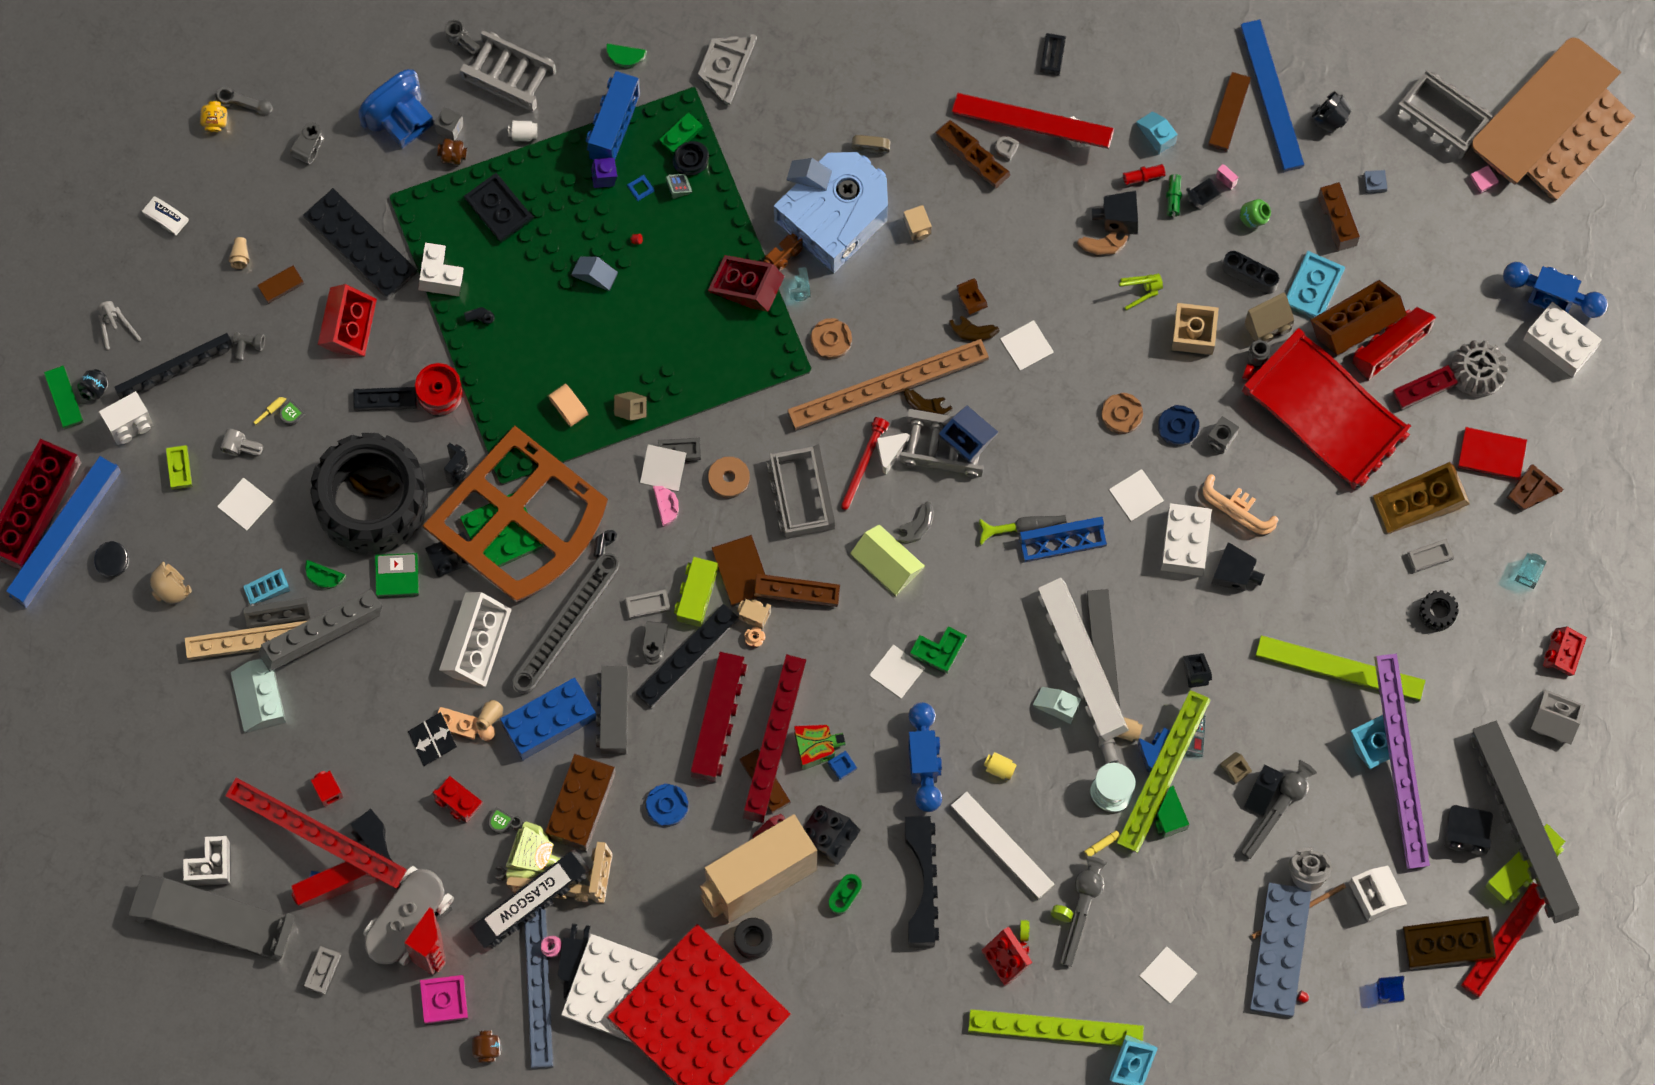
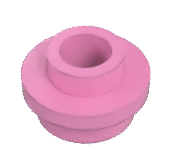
[541,936,562,957]

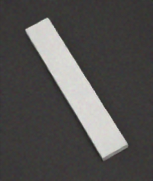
[951,792,1055,900]

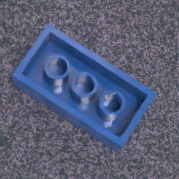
[586,71,640,160]
[500,677,597,761]

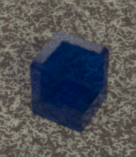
[1376,976,1405,1004]

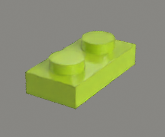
[166,445,193,490]

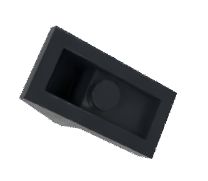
[1183,653,1212,688]

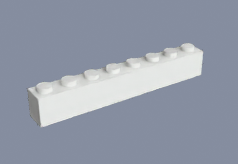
[1038,578,1129,741]

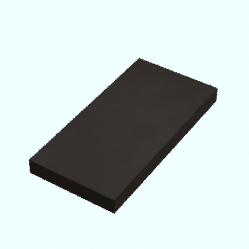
[1403,916,1496,970]

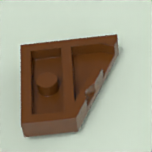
[1506,464,1564,510]

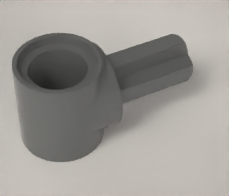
[445,20,480,55]

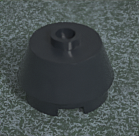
[1312,91,1351,132]

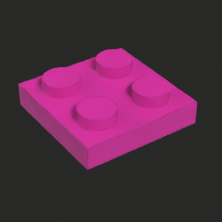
[420,975,468,1024]

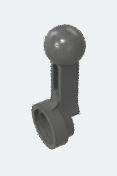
[214,87,273,116]

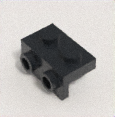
[444,442,469,486]
[425,532,469,577]

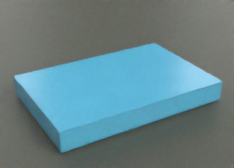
[1287,251,1345,318]

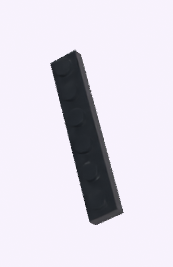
[114,333,233,400]
[636,603,739,709]

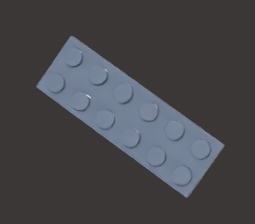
[1250,883,1312,1017]

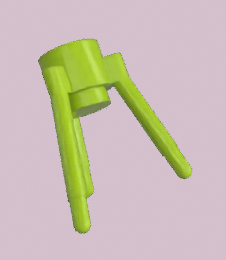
[1119,273,1163,310]

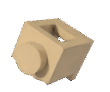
[737,599,771,630]

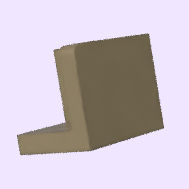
[614,392,647,420]

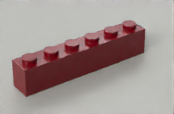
[691,652,748,783]

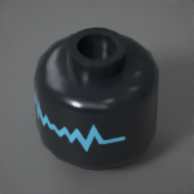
[77,369,109,401]

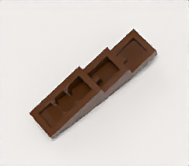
[936,120,1011,189]

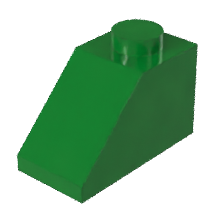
[1154,785,1190,838]

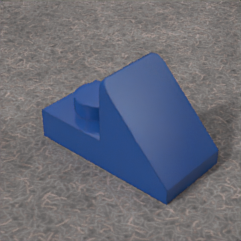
[1138,728,1170,773]

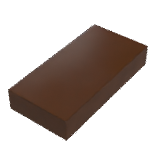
[258,265,304,304]

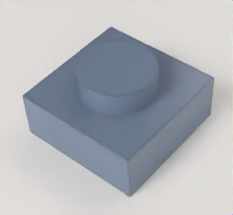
[1364,170,1387,193]

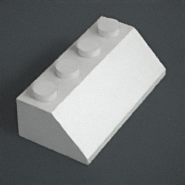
[439,592,512,687]

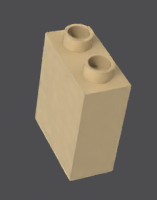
[699,814,817,923]

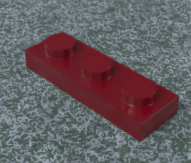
[1392,365,1458,410]

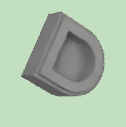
[995,136,1019,161]

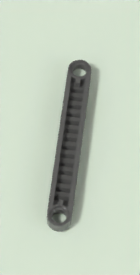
[513,553,619,694]

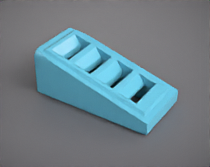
[243,568,290,604]

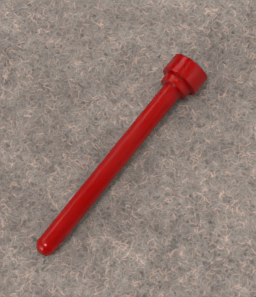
[841,417,890,510]

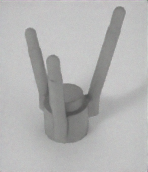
[97,301,141,350]

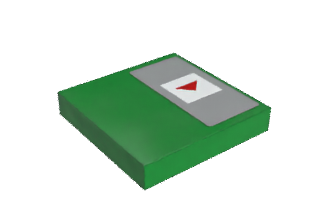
[375,553,419,597]

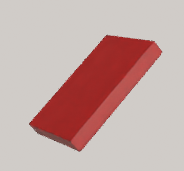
[1458,427,1527,480]

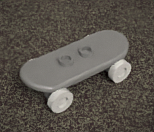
[363,866,454,966]

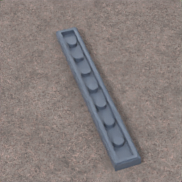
[524,908,553,1069]

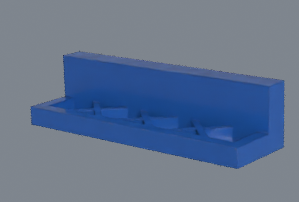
[1019,516,1107,562]

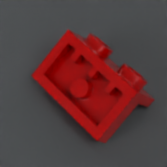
[1543,626,1587,676]
[432,776,483,823]

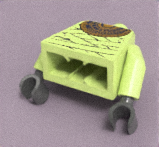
[494,816,561,881]

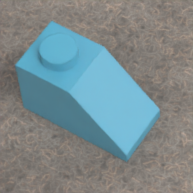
[1136,111,1178,154]

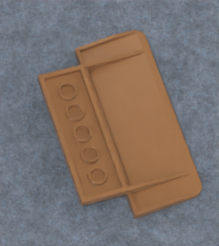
[1472,38,1635,201]

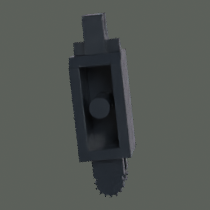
[558,923,591,1000]

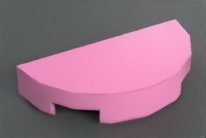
[653,486,679,527]

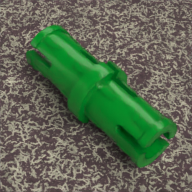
[1166,174,1182,217]

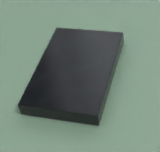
[463,173,534,243]

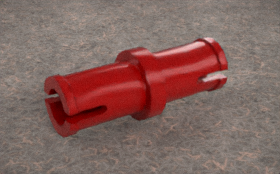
[1123,164,1166,186]

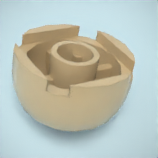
[150,562,192,604]

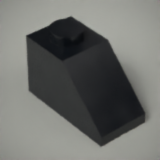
[1244,764,1284,817]

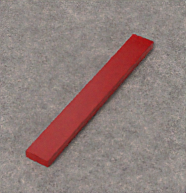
[952,93,1114,149]

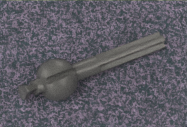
[1241,760,1317,859]
[1060,856,1107,967]

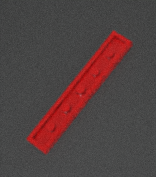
[1461,882,1545,998]

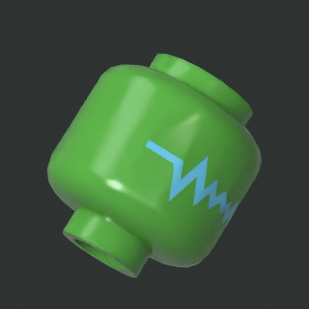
[1240,199,1271,228]

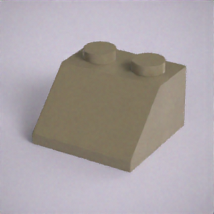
[1244,292,1294,343]

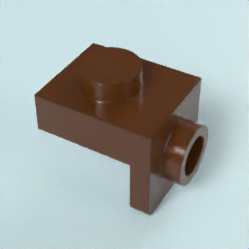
[957,278,988,315]

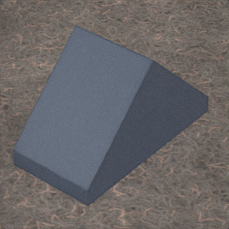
[786,158,832,191]
[571,257,618,291]

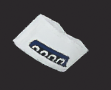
[142,196,189,235]

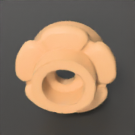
[744,627,765,647]

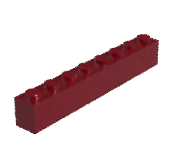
[743,654,807,824]

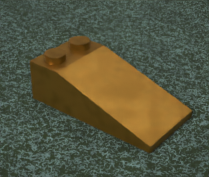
[1373,462,1470,534]

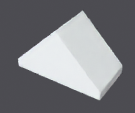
[877,433,910,474]

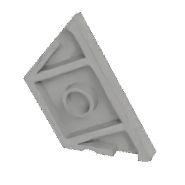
[698,34,757,106]

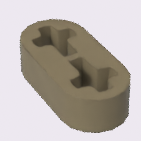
[851,135,891,154]

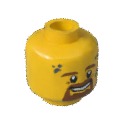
[200,101,227,132]

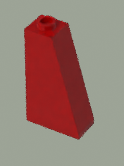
[291,861,381,908]

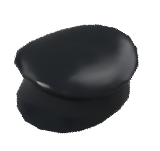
[672,141,709,175]
[94,541,129,577]

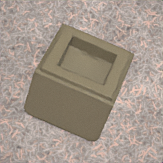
[1220,752,1252,784]

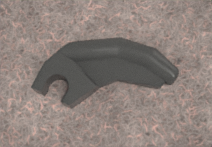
[898,502,934,544]

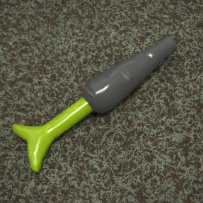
[979,515,1067,545]

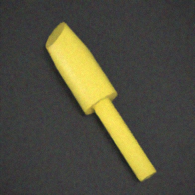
[254,397,286,425]

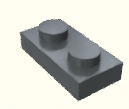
[658,438,701,461]

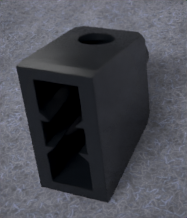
[1092,191,1138,234]
[1211,542,1265,591]

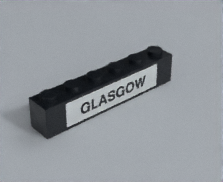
[469,849,591,949]

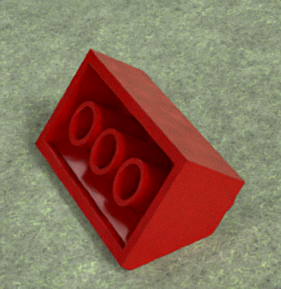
[1352,307,1436,381]
[404,907,446,976]

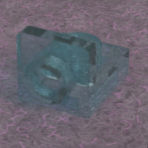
[789,267,811,301]

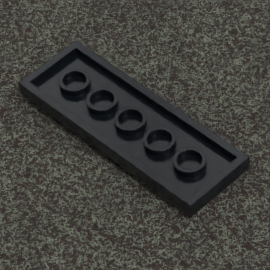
[303,188,418,299]

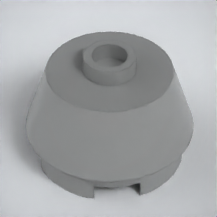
[1289,847,1332,891]

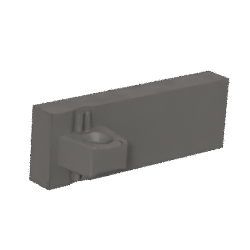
[243,598,310,629]

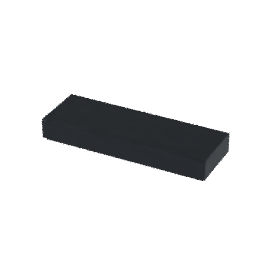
[353,387,417,411]

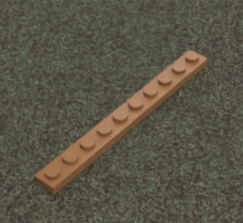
[788,339,989,431]

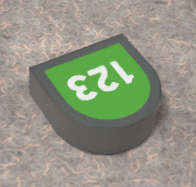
[280,400,305,425]
[489,807,515,834]

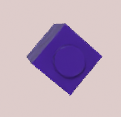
[591,158,617,188]

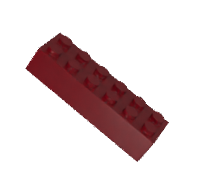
[0,438,81,570]

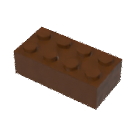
[1311,280,1407,355]
[545,754,616,852]

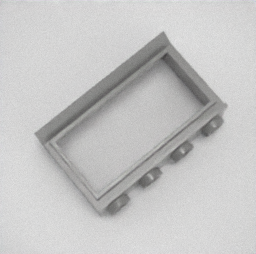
[1396,70,1493,160]
[766,444,835,538]

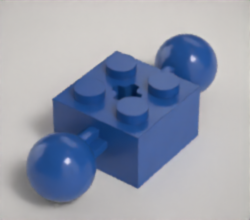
[1503,262,1608,318]
[908,702,942,812]

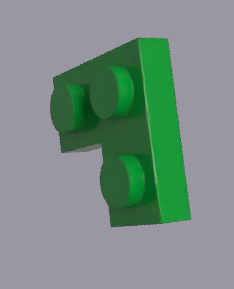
[910,626,967,674]

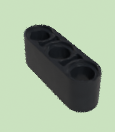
[1222,251,1279,294]

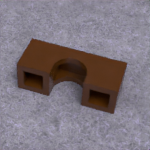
[1318,182,1360,251]

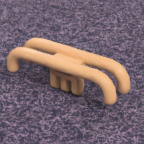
[1203,474,1278,535]

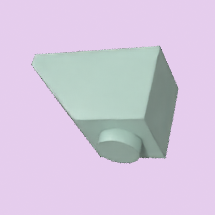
[1033,687,1081,724]

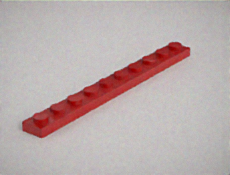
[225,778,407,889]

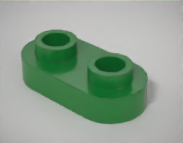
[829,874,862,915]

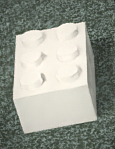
[1524,302,1602,378]
[1161,503,1212,576]

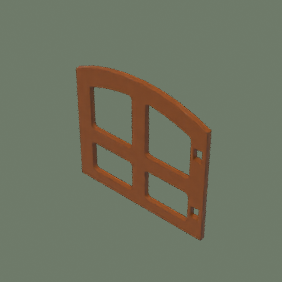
[423,426,608,602]

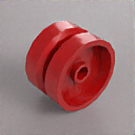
[415,363,463,416]

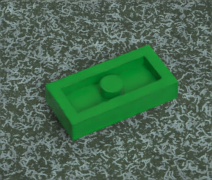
[659,112,703,155]

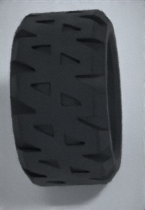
[310,433,428,554]

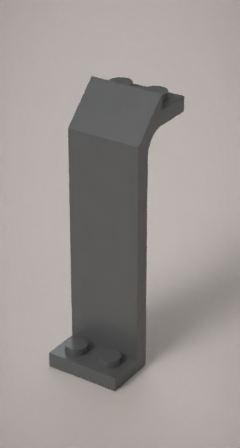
[128,875,295,961]

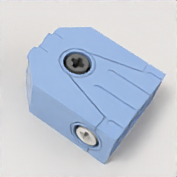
[774,152,888,273]

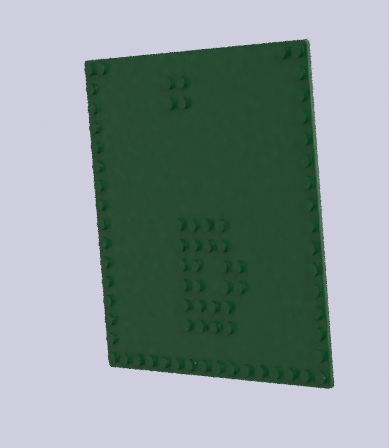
[390,87,811,485]

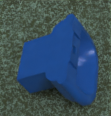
[358,69,434,149]

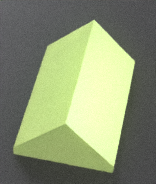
[850,525,925,596]

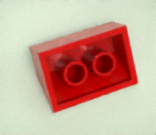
[318,284,377,357]

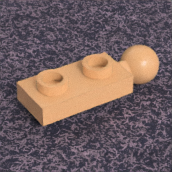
[438,707,496,741]

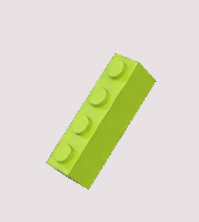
[1485,824,1566,905]

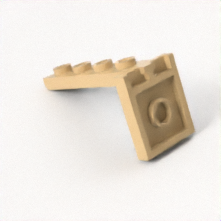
[506,842,613,903]

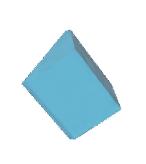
[1350,715,1390,769]
[1109,1035,1158,1085]

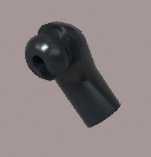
[464,307,495,324]
[593,530,617,558]

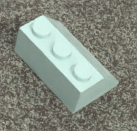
[231,659,286,733]

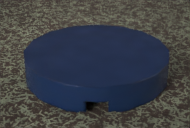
[1158,405,1200,446]

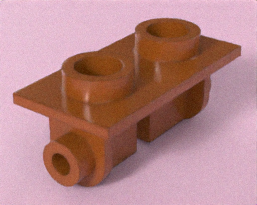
[764,233,803,271]

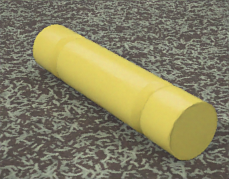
[1084,830,1120,856]

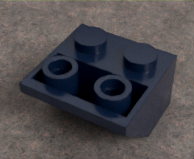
[939,405,999,464]

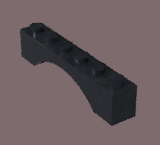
[350,808,452,922]
[905,816,939,948]

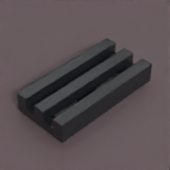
[1040,33,1066,76]

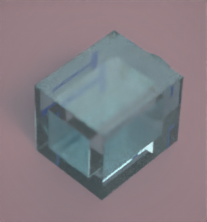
[1514,553,1547,589]

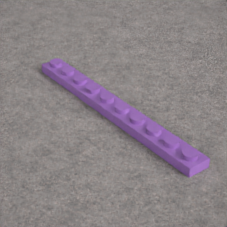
[1374,653,1430,869]

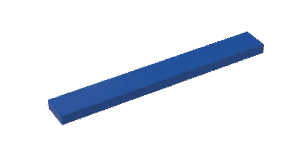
[1240,19,1304,172]

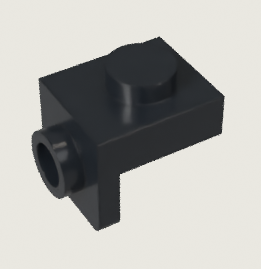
[1186,178,1222,209]

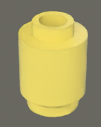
[984,752,1017,780]

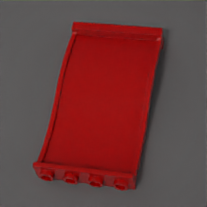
[1242,328,1411,490]

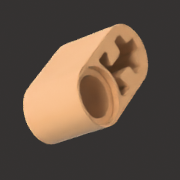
[548,384,588,427]

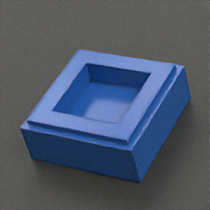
[627,175,655,201]
[828,750,857,781]

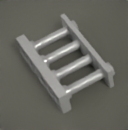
[460,31,556,112]
[900,409,991,477]

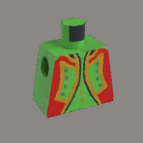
[794,725,846,770]

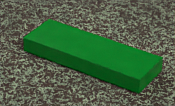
[44,365,84,430]

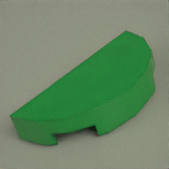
[607,44,647,68]
[305,560,346,589]

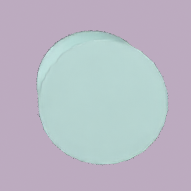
[1090,763,1135,812]

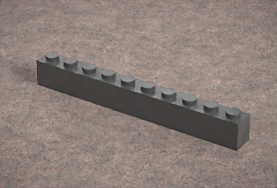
[1470,720,1580,924]

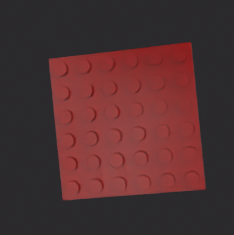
[607,924,791,1085]

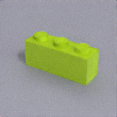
[674,557,718,627]

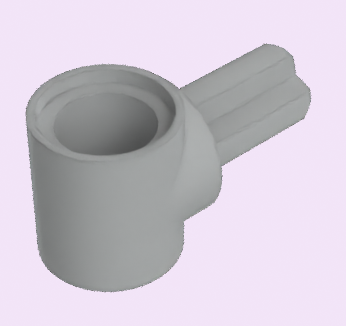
[220,429,263,456]

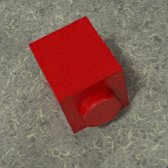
[311,771,344,807]

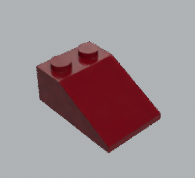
[708,255,785,312]

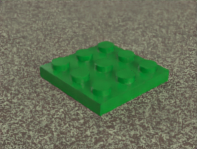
[460,492,544,567]

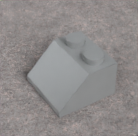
[1531,690,1585,745]

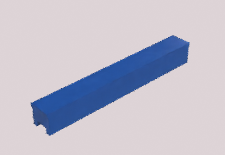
[6,456,121,609]

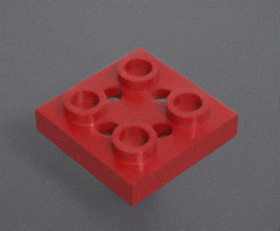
[981,927,1033,986]

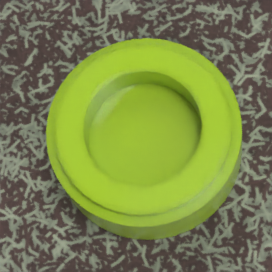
[1051,905,1073,922]
[1020,920,1029,942]

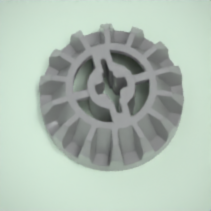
[1450,340,1508,397]

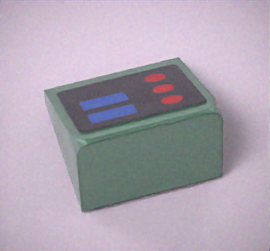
[666,174,692,199]

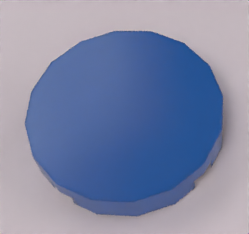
[646,784,689,827]

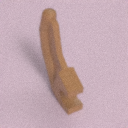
[1077,232,1128,255]

